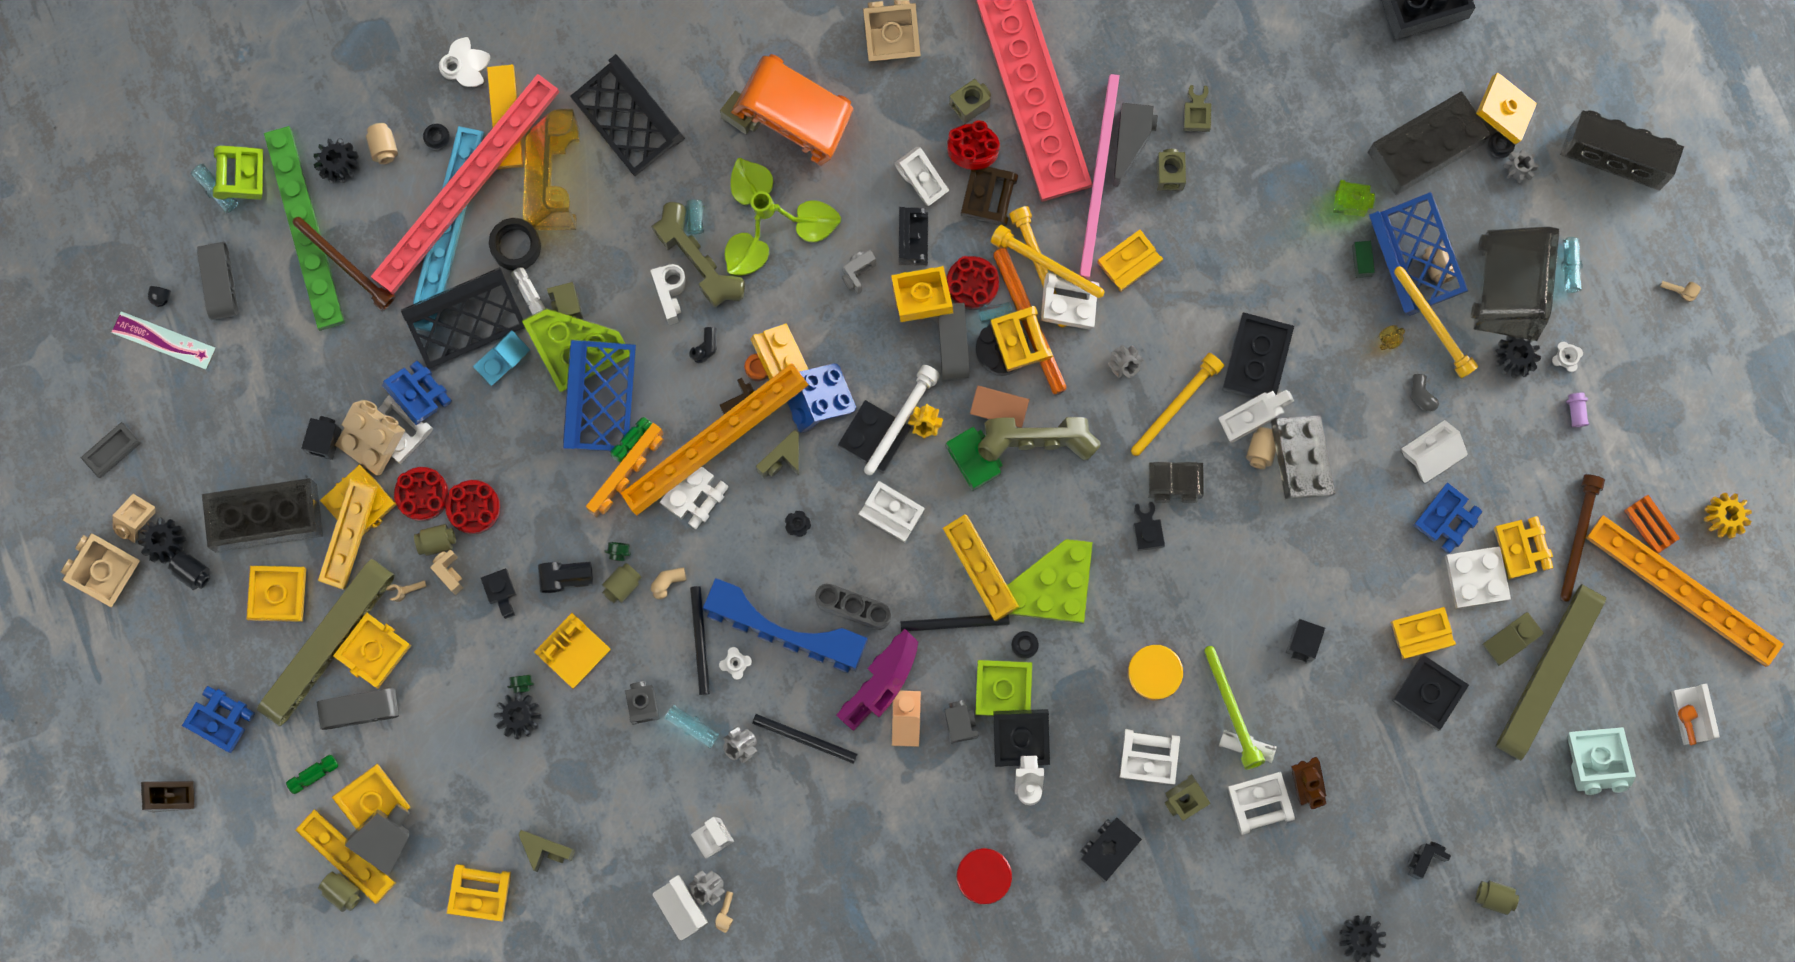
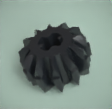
[313,138,359,184]
[1494,332,1541,378]
[138,517,186,564]
[494,692,542,740]
[1339,915,1386,962]

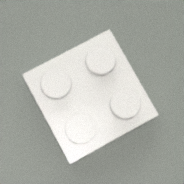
[1445,546,1511,609]

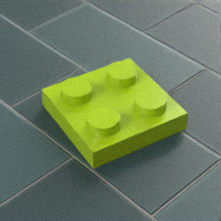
[975,660,1032,716]

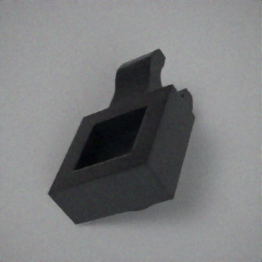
[481,568,516,619]

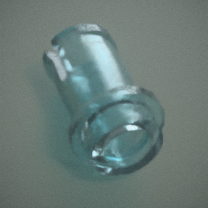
[684,200,705,234]
[979,302,1013,325]

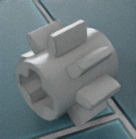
[1503,148,1539,184]
[1108,345,1143,379]
[723,727,757,763]
[689,871,725,906]

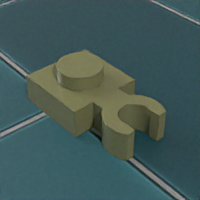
[1183,85,1211,132]

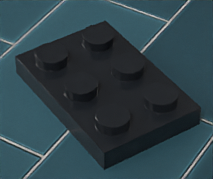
[1222,312,1294,398]

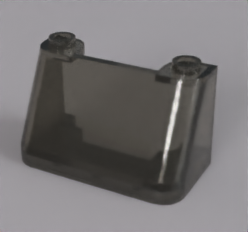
[1470,226,1559,341]

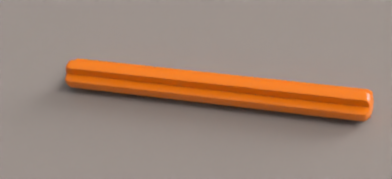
[993,248,1067,394]

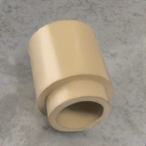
[366,123,398,164]
[1422,246,1456,285]
[1246,427,1279,469]

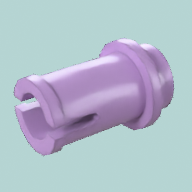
[1566,393,1589,427]

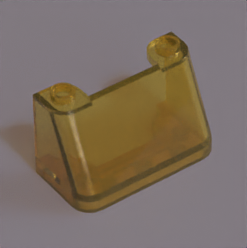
[523,109,580,230]

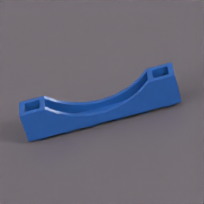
[703,578,868,673]

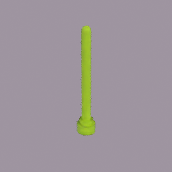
[1204,646,1265,770]

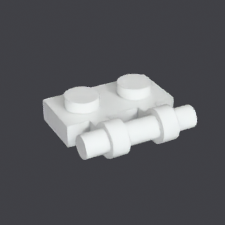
[660,467,729,529]

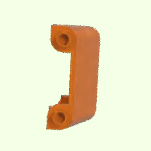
[731,54,854,166]

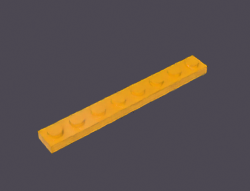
[621,363,808,516]
[1586,515,1784,667]

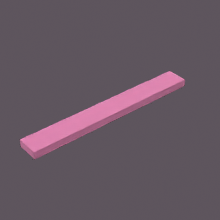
[1079,74,1120,280]

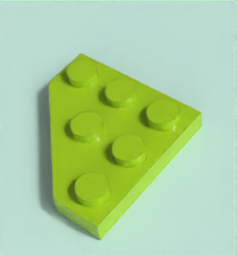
[522,308,629,392]
[1007,539,1093,624]

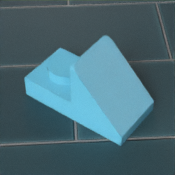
[472,330,530,386]

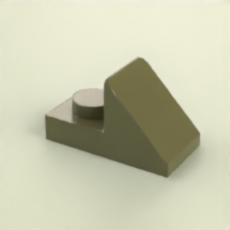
[756,430,799,479]
[1482,612,1544,666]
[519,830,575,872]

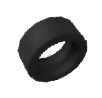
[488,218,541,271]

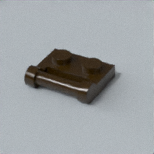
[961,167,1018,226]

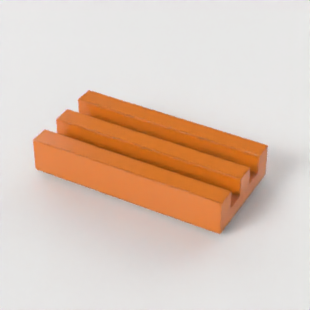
[1624,495,1680,554]

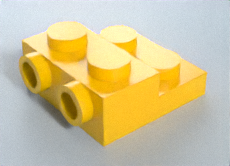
[891,266,953,322]

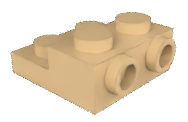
[863,0,921,61]
[335,400,405,476]
[60,533,140,608]

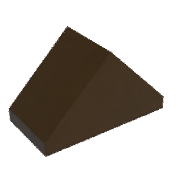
[141,781,194,813]

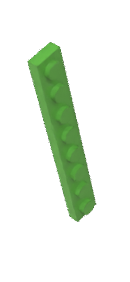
[264,126,345,331]

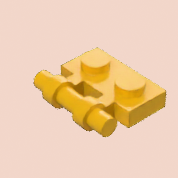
[1494,516,1554,580]

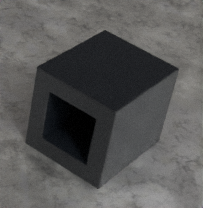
[301,416,342,460]
[1286,619,1325,664]

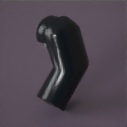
[689,327,717,363]

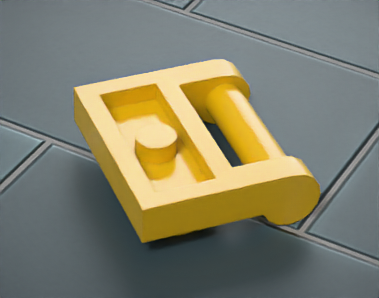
[990,306,1053,372]
[447,864,511,922]

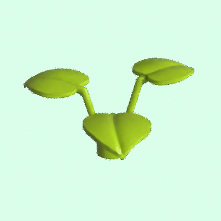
[725,158,841,276]

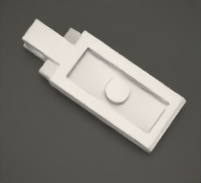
[1218,390,1294,443]

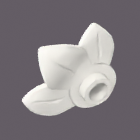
[439,37,491,87]

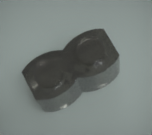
[1148,462,1204,503]

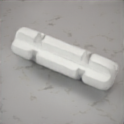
[511,267,545,314]

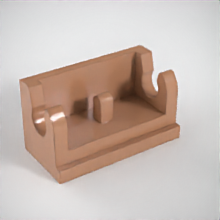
[970,385,1030,428]

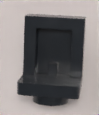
[1407,841,1451,879]

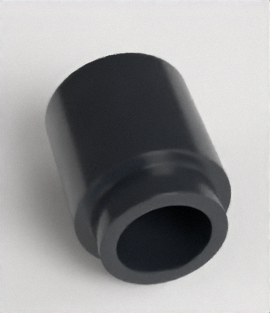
[168,552,210,590]

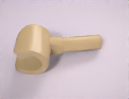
[1660,281,1701,302]
[386,580,427,602]
[715,891,733,933]

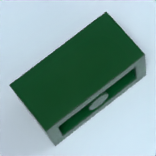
[1352,240,1375,278]

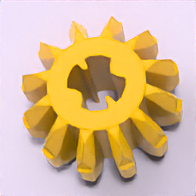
[1704,492,1752,539]

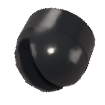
[148,286,171,307]

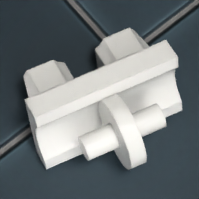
[1014,756,1044,805]

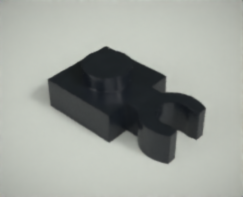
[1133,502,1165,551]

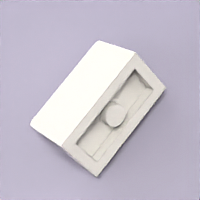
[1401,420,1468,483]
[1671,683,1720,745]
[653,875,709,940]

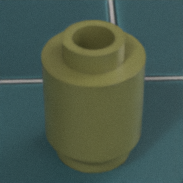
[414,524,456,556]
[602,563,642,604]
[318,871,361,912]
[1475,880,1519,915]

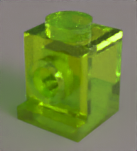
[1333,180,1375,217]

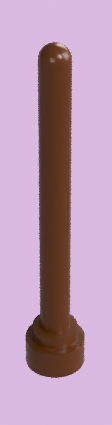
[293,217,396,312]
[1560,474,1605,602]

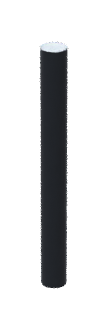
[690,586,710,695]
[900,614,1010,632]
[752,714,858,764]

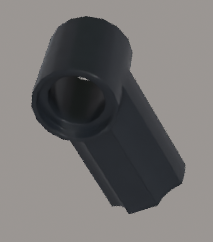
[538,562,593,593]

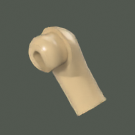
[651,567,686,599]

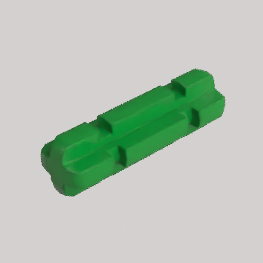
[611,417,652,463]
[286,755,338,794]

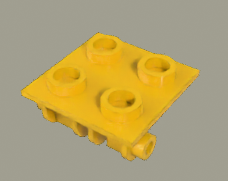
[534,613,611,689]

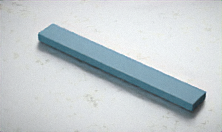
[407,126,485,333]

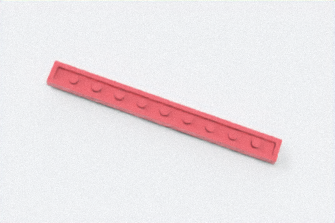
[371,74,559,295]

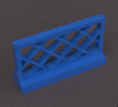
[1369,192,1468,316]
[563,339,636,451]

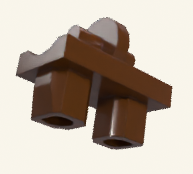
[1291,757,1327,809]

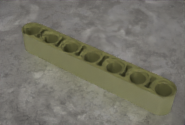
[257,559,395,727]
[1496,584,1607,761]

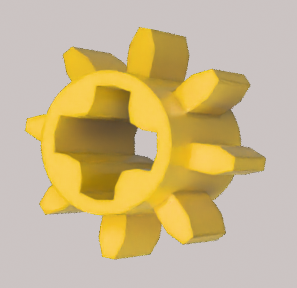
[908,404,943,439]

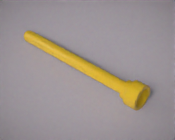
[1009,206,1067,328]
[991,225,1105,298]
[1394,266,1478,378]
[1131,353,1225,456]

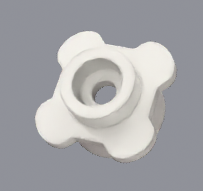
[1552,342,1583,372]
[719,647,752,680]

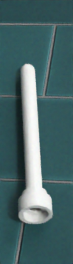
[864,365,940,475]

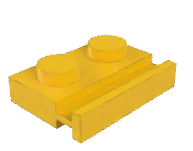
[1097,229,1163,292]
[750,323,808,380]
[1390,607,1456,660]

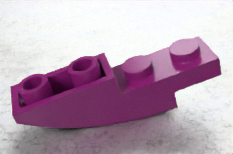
[836,629,919,731]

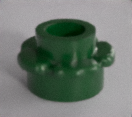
[604,542,631,561]
[507,675,534,693]

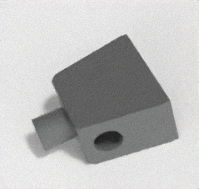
[345,804,410,875]

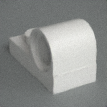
[894,147,949,206]
[650,264,687,325]
[691,817,734,859]

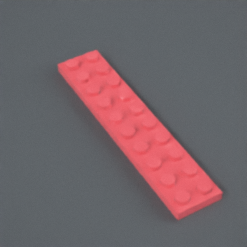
[976,0,1093,202]

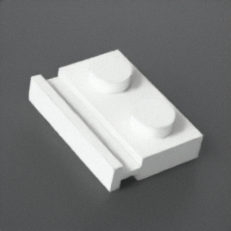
[858,481,925,543]

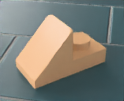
[892,690,921,747]

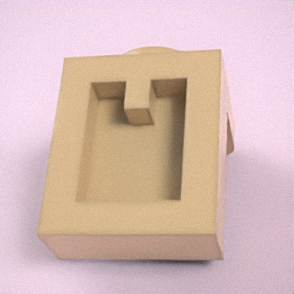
[112,494,155,543]
[430,550,463,595]

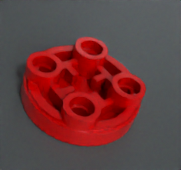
[947,120,1000,170]
[946,256,999,310]
[394,467,449,521]
[445,480,500,534]
[956,848,1012,905]

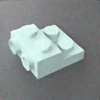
[1567,727,1636,795]

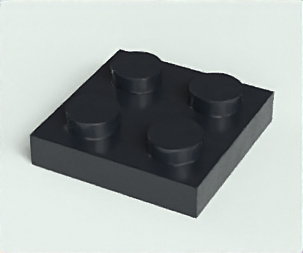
[838,400,911,473]
[1392,655,1469,731]
[993,709,1050,767]

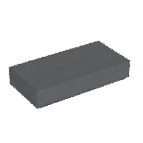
[80,422,141,478]

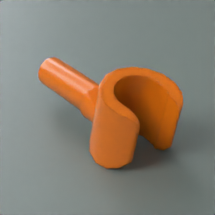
[1678,705,1698,745]

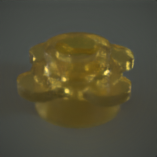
[1378,325,1405,350]

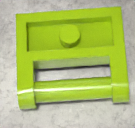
[213,146,263,200]

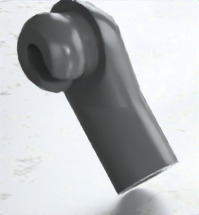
[1411,374,1439,411]

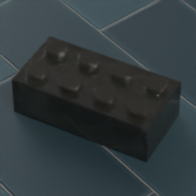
[1368,91,1491,195]
[1560,110,1684,191]
[202,478,323,553]

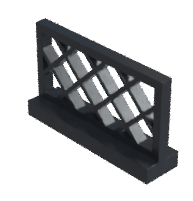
[570,54,685,176]
[401,267,525,369]

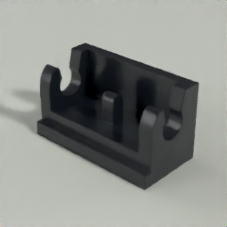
[899,207,928,265]

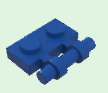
[382,361,452,425]
[1413,482,1482,554]
[182,686,255,753]

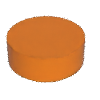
[744,353,768,381]

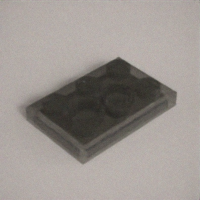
[1271,416,1335,499]

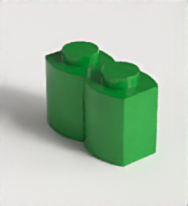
[945,426,1003,491]

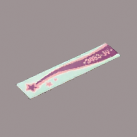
[111,311,215,369]

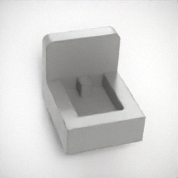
[842,250,876,294]

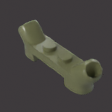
[651,202,745,308]
[978,417,1101,461]

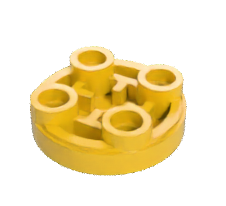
[1127,645,1183,701]

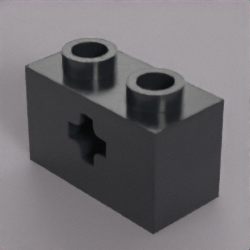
[1079,817,1142,882]

